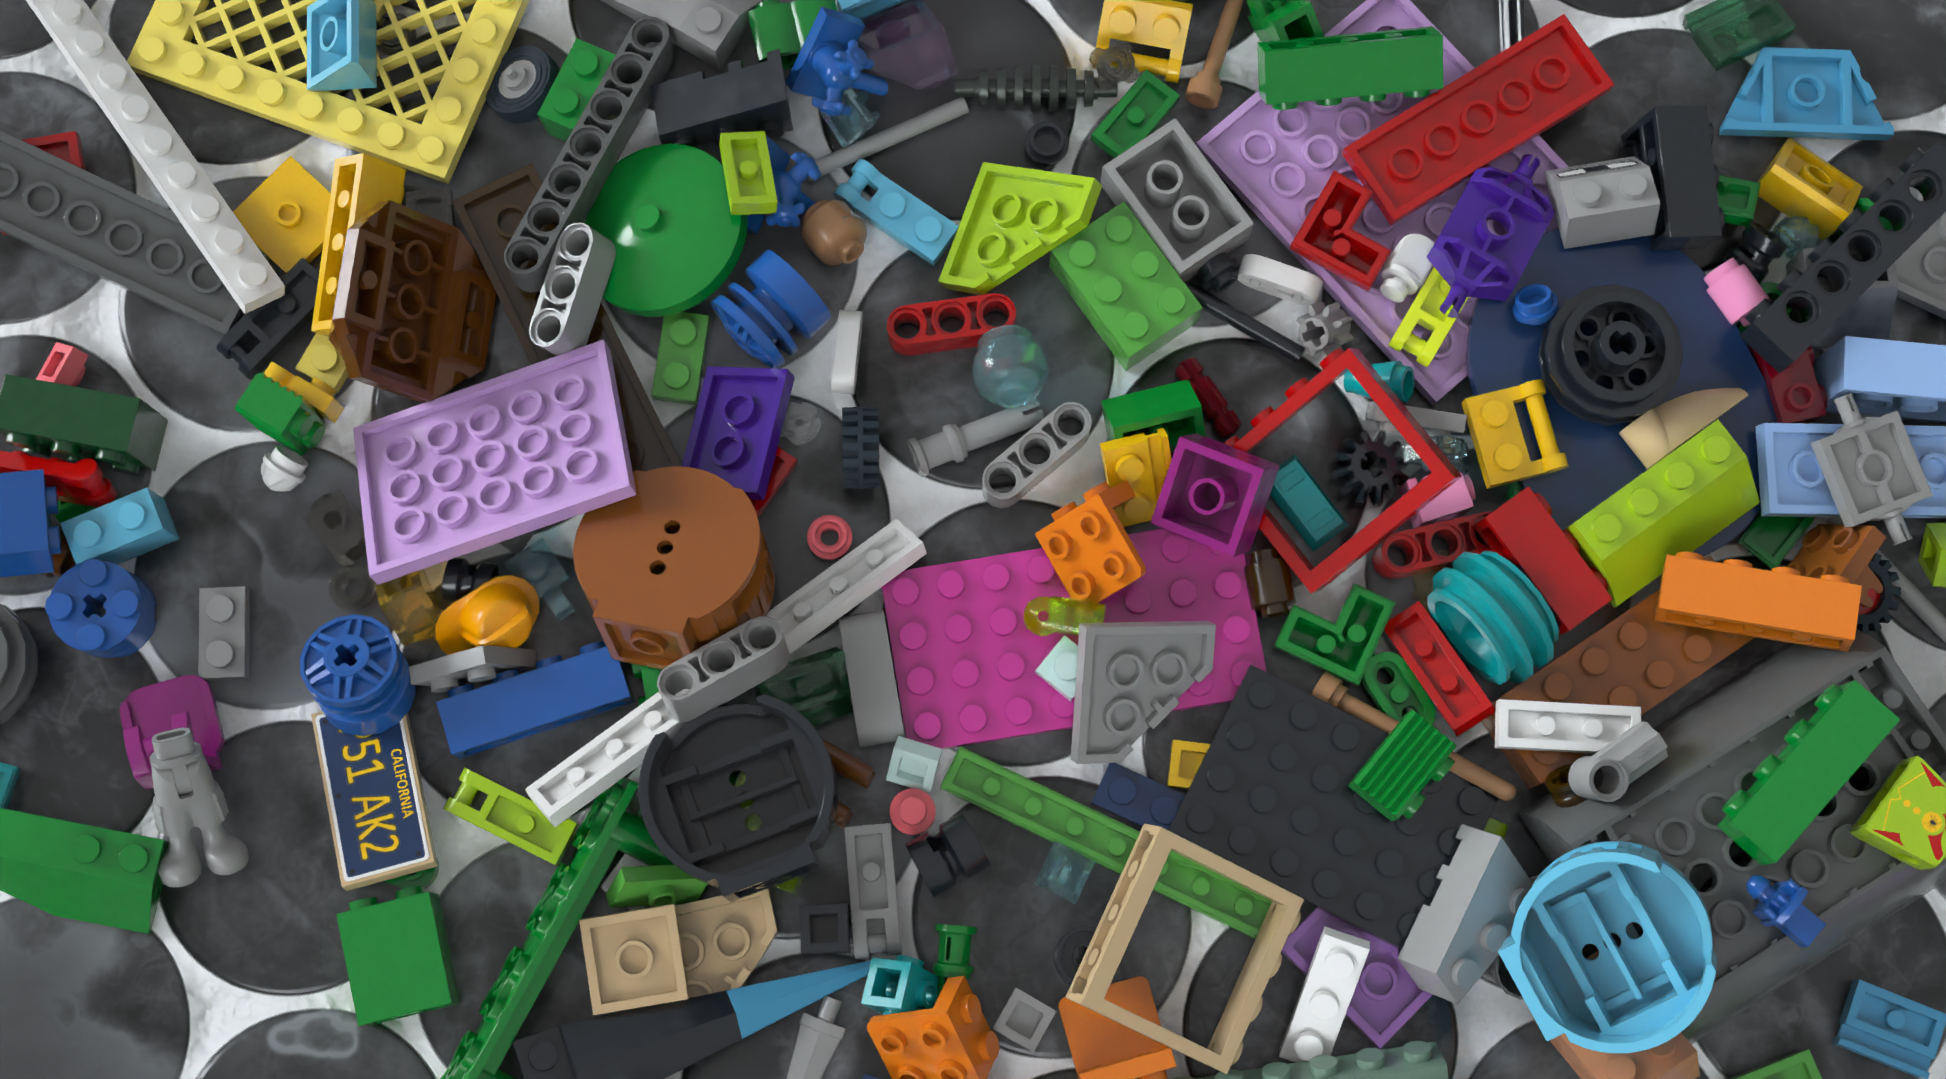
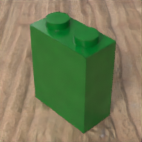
[336,886,460,1026]

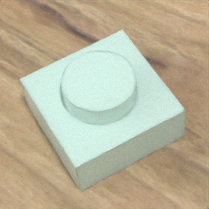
[1035,635,1078,702]
[886,736,943,794]

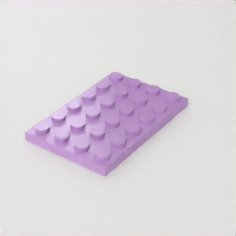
[353,339,637,585]

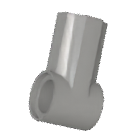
[1568,722,1668,802]

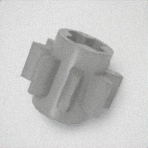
[1296,301,1354,356]

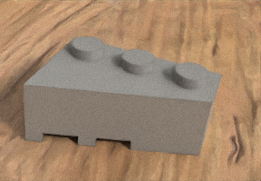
[1398,824,1533,1004]

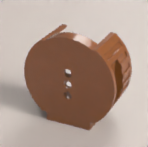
[573,466,775,669]

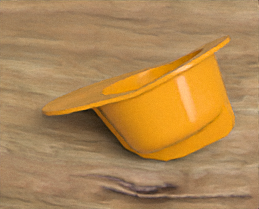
[435,575,539,655]

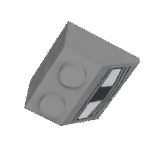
[1545,156,1660,249]

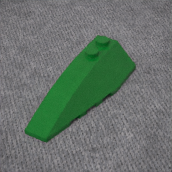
[0,808,170,934]

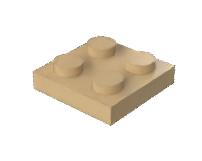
[579,903,688,1015]

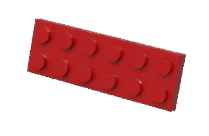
[1342,14,1615,226]

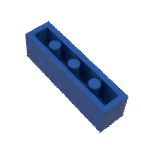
[436,641,636,759]

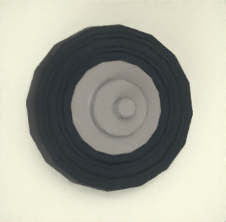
[485,45,560,124]

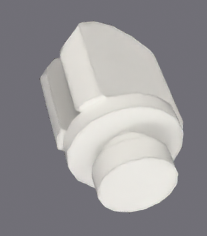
[1380,234,1434,302]

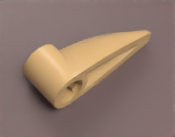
[1619,388,1749,469]

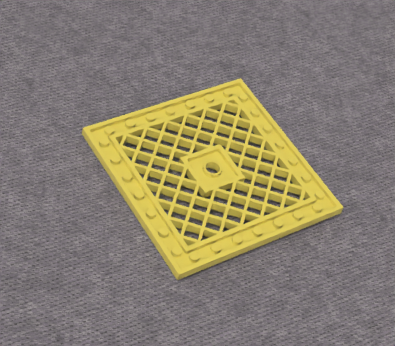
[127,0,530,184]

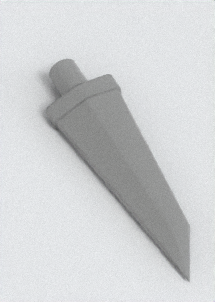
[786,995,847,1079]

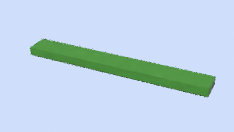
[940,746,1272,939]

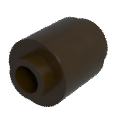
[1243,548,1296,618]

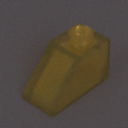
[373,569,442,647]

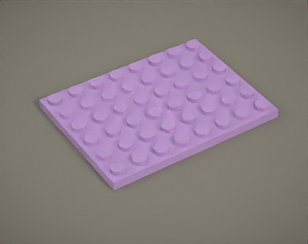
[1196,0,1569,406]

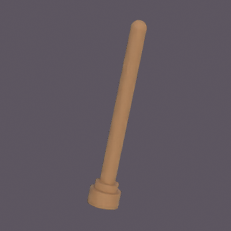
[1184,0,1244,109]
[1311,671,1516,801]

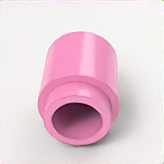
[1703,258,1770,327]

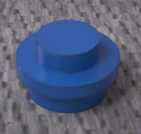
[1512,284,1559,325]

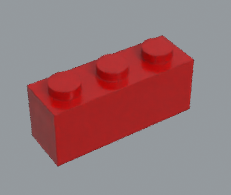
[1473,486,1612,636]

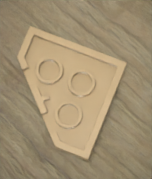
[651,889,778,1006]

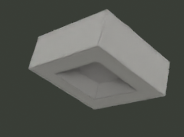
[992,987,1056,1053]

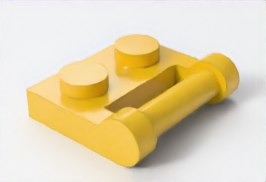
[1092,0,1193,84]
[1461,379,1569,489]

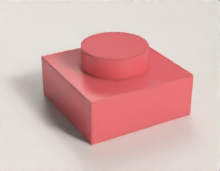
[36,342,89,387]

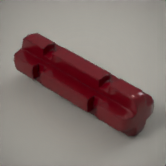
[1175,357,1242,438]

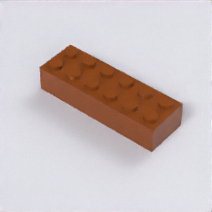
[1481,555,1755,789]

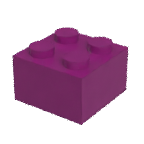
[1150,433,1280,557]

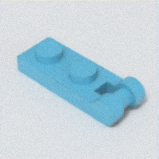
[833,159,959,266]

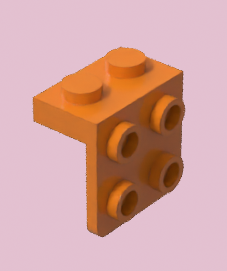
[1035,481,1146,610]
[867,976,1000,1079]
[1058,976,1177,1079]

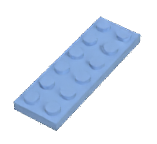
[1756,423,1946,518]

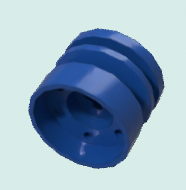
[710,250,831,369]
[300,614,416,736]

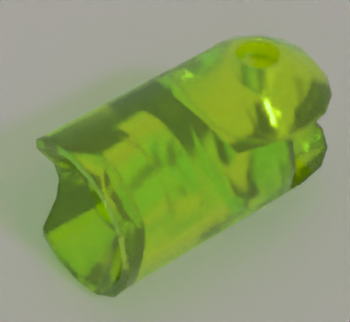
[1024,596,1106,636]

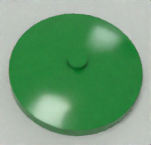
[583,144,748,317]

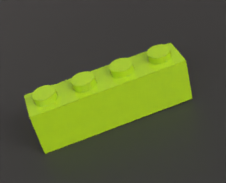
[1565,419,1760,608]

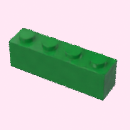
[1257,26,1443,110]
[1717,680,1901,866]

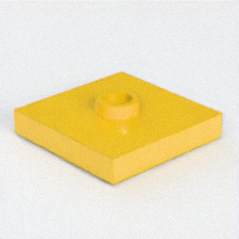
[233,156,330,273]

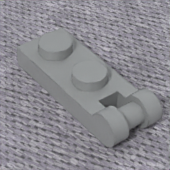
[844,823,902,959]

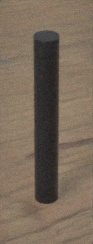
[1187,282,1305,363]

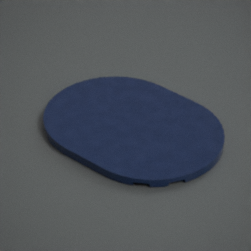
[1466,228,1778,557]

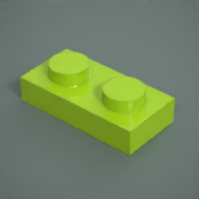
[719,131,778,215]

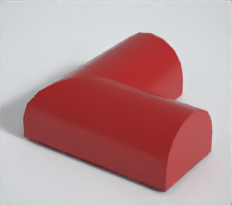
[1290,170,1392,292]

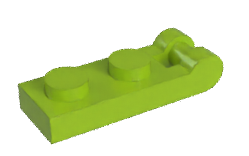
[443,767,579,866]

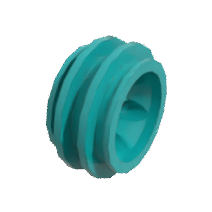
[1427,550,1559,685]

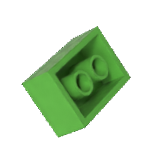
[1049,202,1203,371]

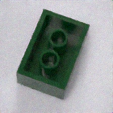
[0,374,168,475]

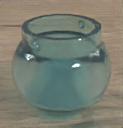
[972,325,1049,409]

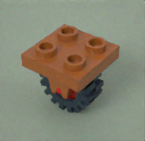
[1785,524,1901,634]

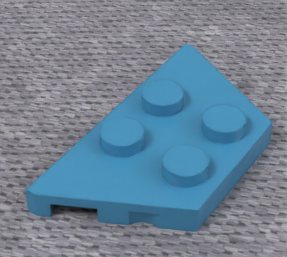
[1719,47,1894,141]

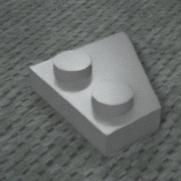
[408,645,538,693]

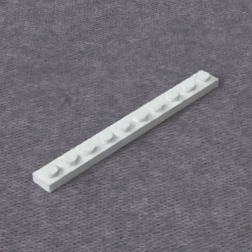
[26,0,285,314]
[525,518,927,827]

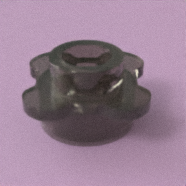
[1089,40,1139,91]

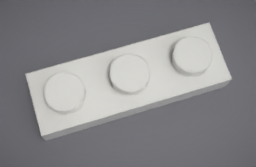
[1495,699,1641,754]
[1279,926,1370,1062]

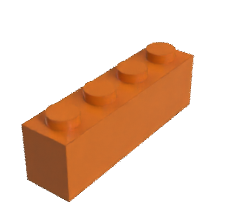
[1655,552,1862,652]

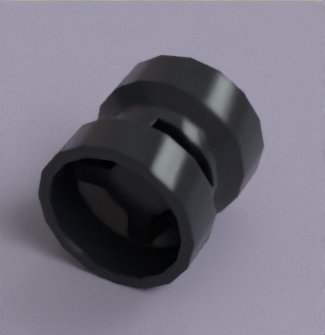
[1724,221,1788,284]
[442,557,499,602]

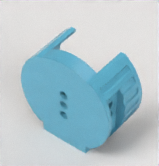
[1498,841,1717,1053]

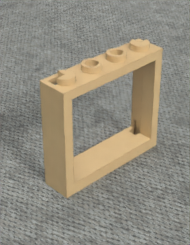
[1065,823,1304,1074]

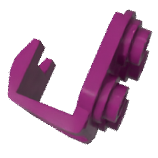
[120,675,224,790]

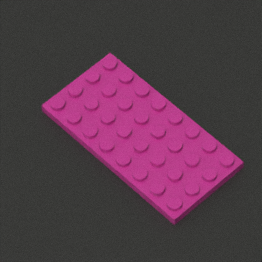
[882,528,1267,749]

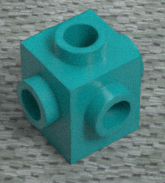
[861,955,939,1015]

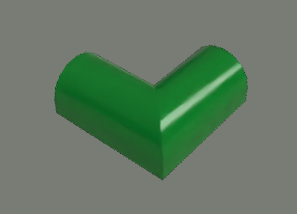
[1273,583,1396,686]

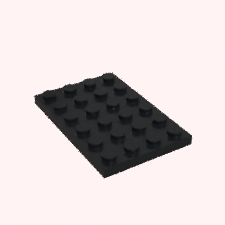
[1168,665,1499,950]

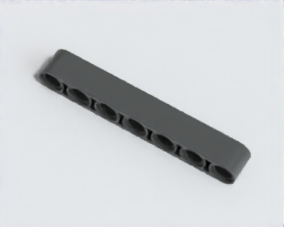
[504,16,675,293]

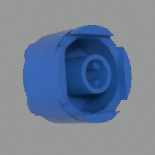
[45,559,157,658]

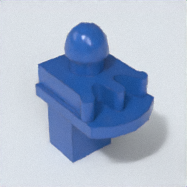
[1746,875,1826,947]

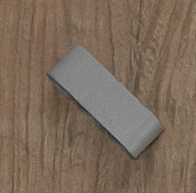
[529,223,616,356]
[982,402,1092,508]
[839,610,905,748]
[657,616,790,722]

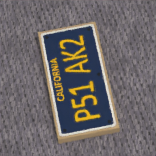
[311,711,438,891]

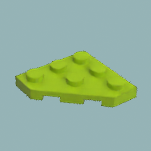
[938,162,1102,295]

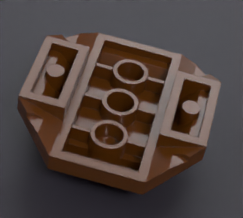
[329,200,496,402]

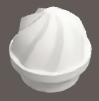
[261,445,308,492]

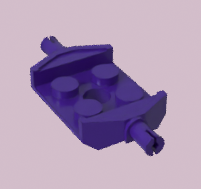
[1426,154,1555,318]

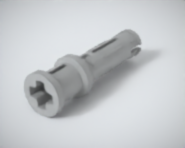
[907,397,1044,477]

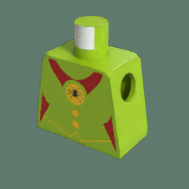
[1849,755,1946,870]

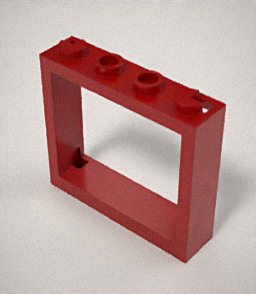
[1223,347,1462,594]

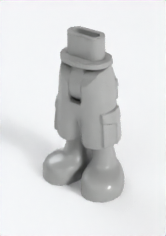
[150,727,249,887]

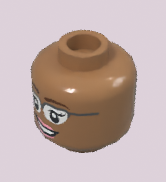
[801,200,867,266]

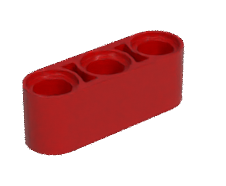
[887,293,1016,356]
[1372,512,1492,579]

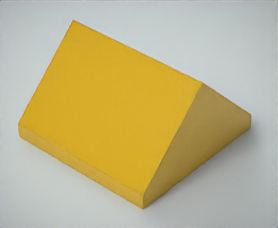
[1757,137,1863,240]

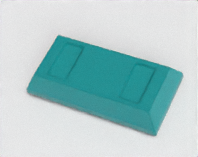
[1270,454,1349,552]

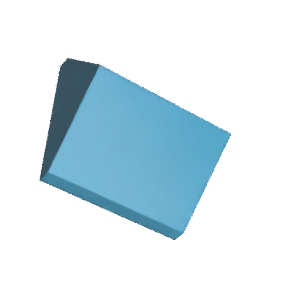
[307,0,377,92]

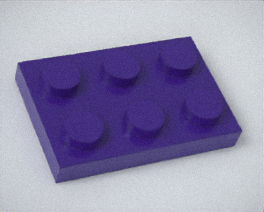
[682,366,795,500]

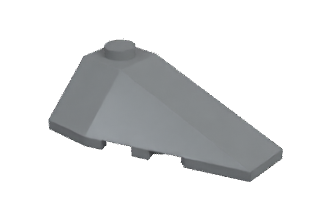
[601,0,766,71]

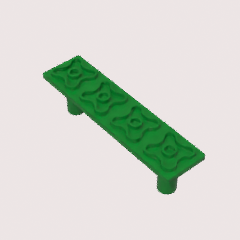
[440,777,674,1079]

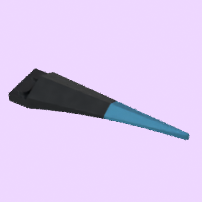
[512,958,886,1079]

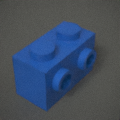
[0,469,62,577]

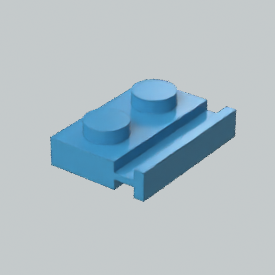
[1832,979,1946,1079]

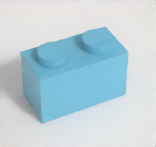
[60,487,179,565]

